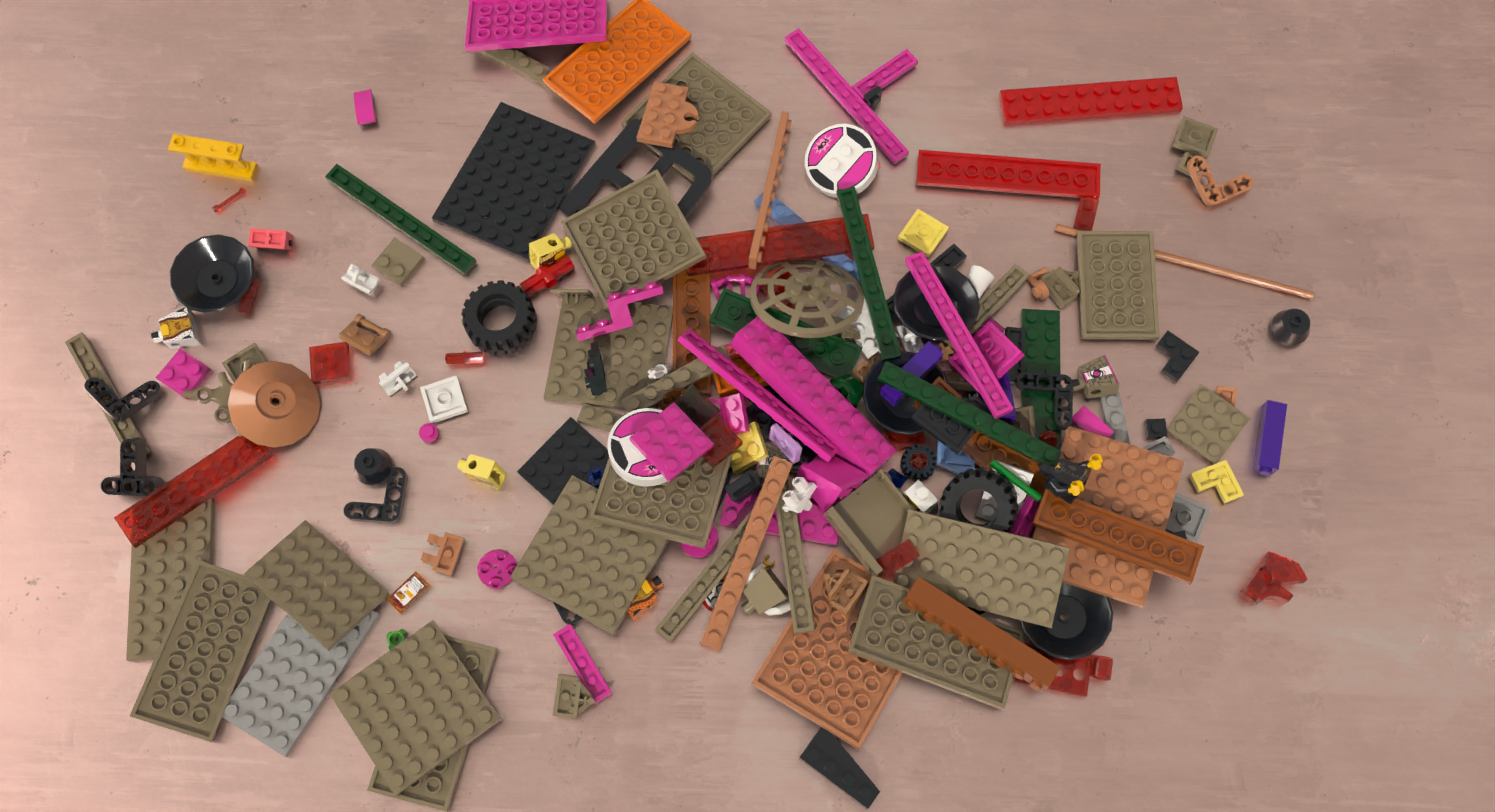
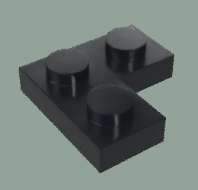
[1155,330,1199,382]

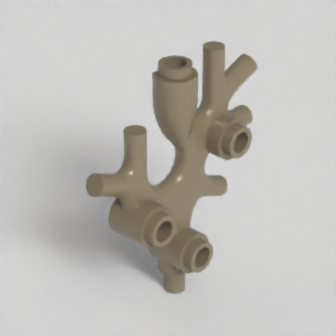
[183,361,279,437]

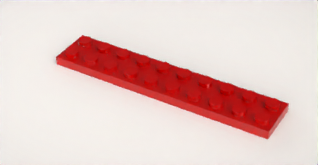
[1000,77,1183,125]
[916,150,1101,200]

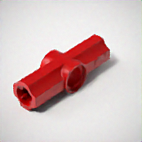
[519,254,575,297]

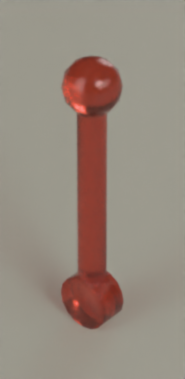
[212,188,246,212]

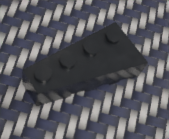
[799,727,880,810]

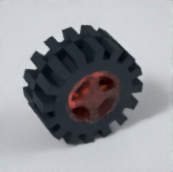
[900,444,937,482]

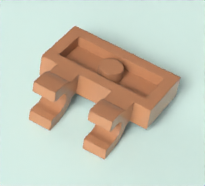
[420,532,465,576]

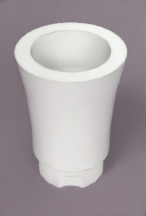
[967,265,994,300]

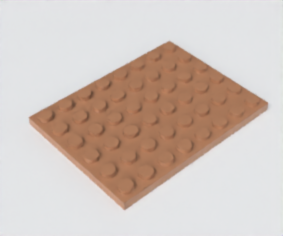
[1033,426,1184,608]
[751,549,902,750]

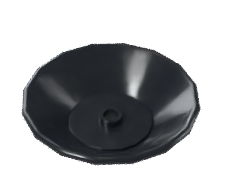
[170,234,254,313]
[893,264,980,341]
[862,351,949,435]
[1020,582,1113,660]

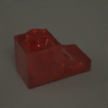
[1240,570,1293,605]

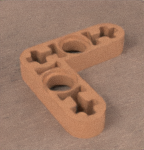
[1186,155,1253,207]

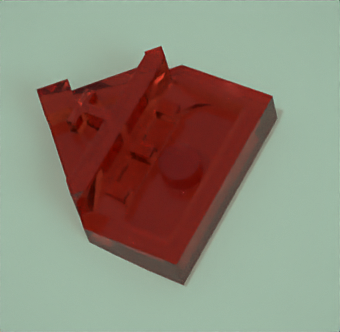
[1259,551,1308,586]

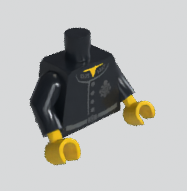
[1039,454,1103,504]

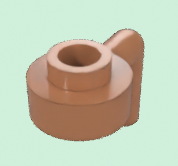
[1028,267,1050,300]

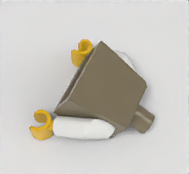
[741,555,791,616]

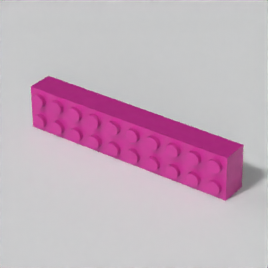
[730,317,897,482]

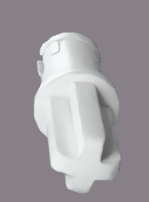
[648,363,673,379]

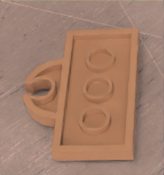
[637,81,699,148]

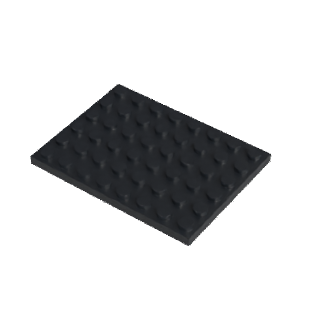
[432,102,596,262]

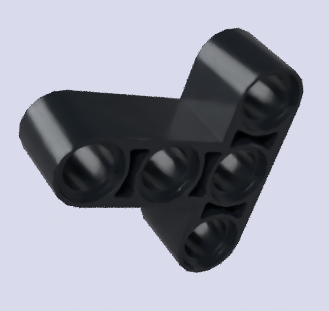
[101,437,165,496]

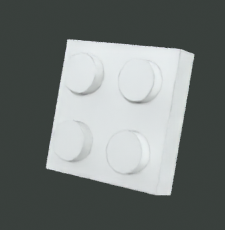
[420,375,468,423]

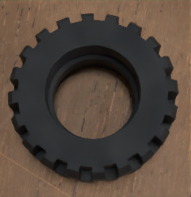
[461,280,537,356]
[939,468,1018,532]

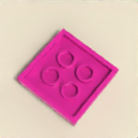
[948,321,1025,395]
[629,403,714,482]

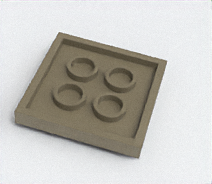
[1167,384,1251,465]

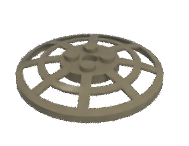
[750,258,864,338]

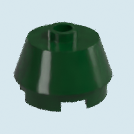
[829,374,863,408]

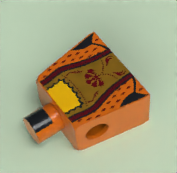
[628,575,664,621]

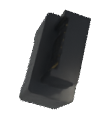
[725,470,763,504]

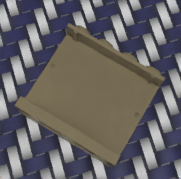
[823,469,917,576]

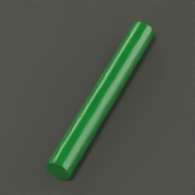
[989,459,1042,502]

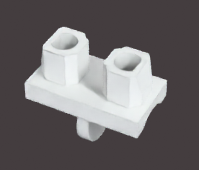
[341,264,381,295]
[896,326,924,353]
[379,361,417,396]
[782,477,817,513]

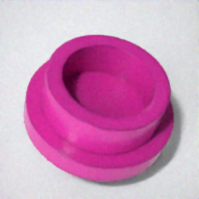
[419,423,439,442]

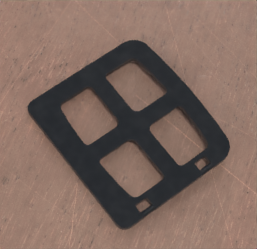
[559,119,712,219]

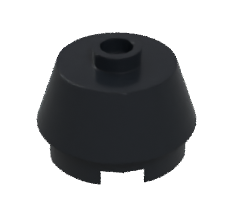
[1271,309,1310,346]
[354,448,393,485]

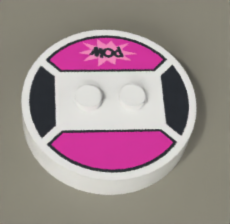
[805,124,879,198]
[607,408,668,487]

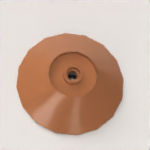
[228,361,320,448]

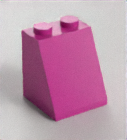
[796,456,867,512]

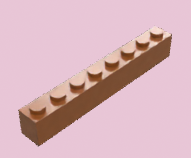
[902,576,1060,692]

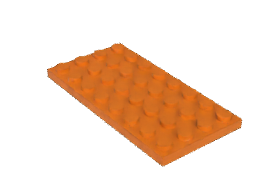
[543,0,691,124]

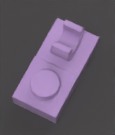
[769,423,802,464]

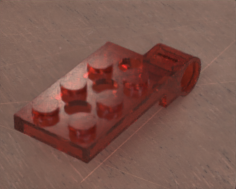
[1014,642,1113,698]

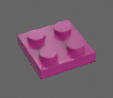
[156,348,211,399]

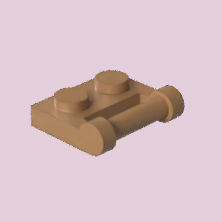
[339,314,391,356]

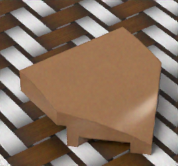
[823,569,869,616]

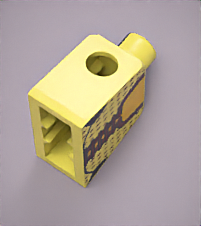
[529,233,572,270]
[457,454,508,491]

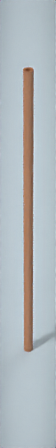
[1055,224,1314,299]

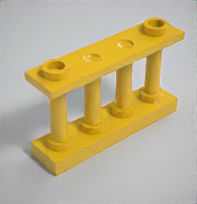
[168,133,258,181]

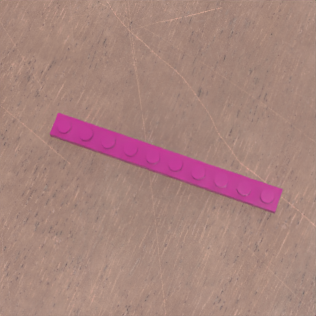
[785,28,909,165]
[905,251,1014,419]
[677,329,840,462]

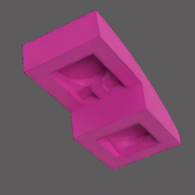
[354,89,376,125]
[1072,405,1114,438]

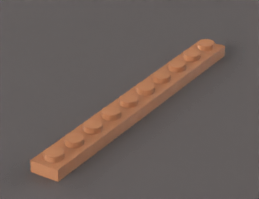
[749,111,792,269]
[700,456,793,651]

